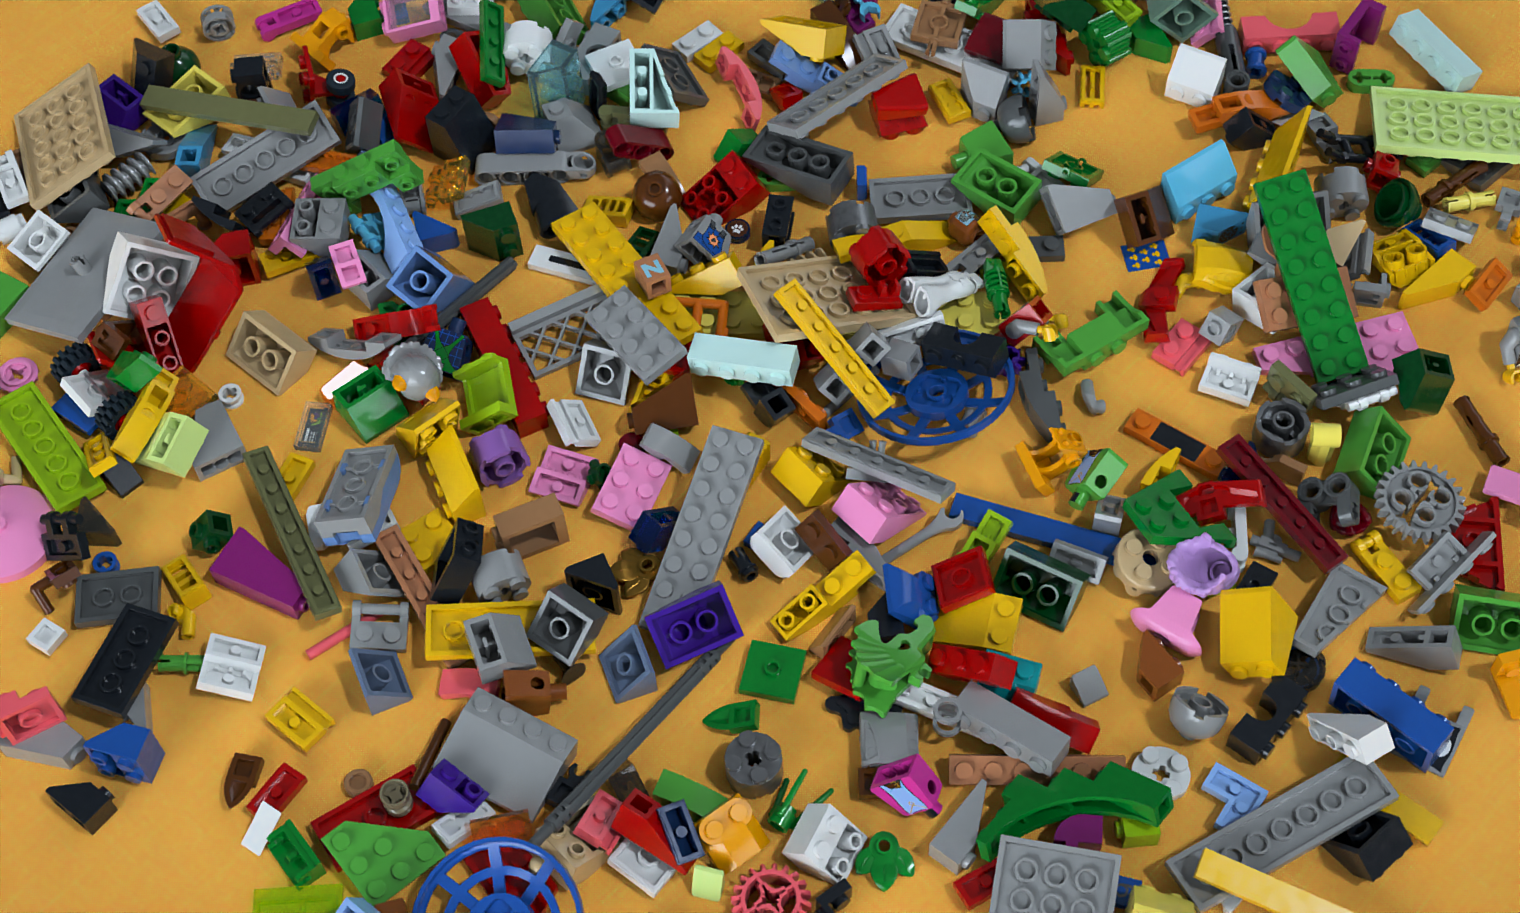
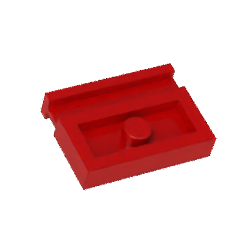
[382,38,434,78]

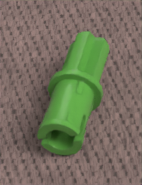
[158,652,205,675]

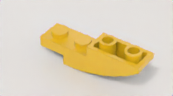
[977,205,1047,302]
[110,365,180,464]
[770,550,876,642]

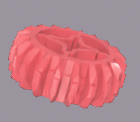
[731,862,812,913]

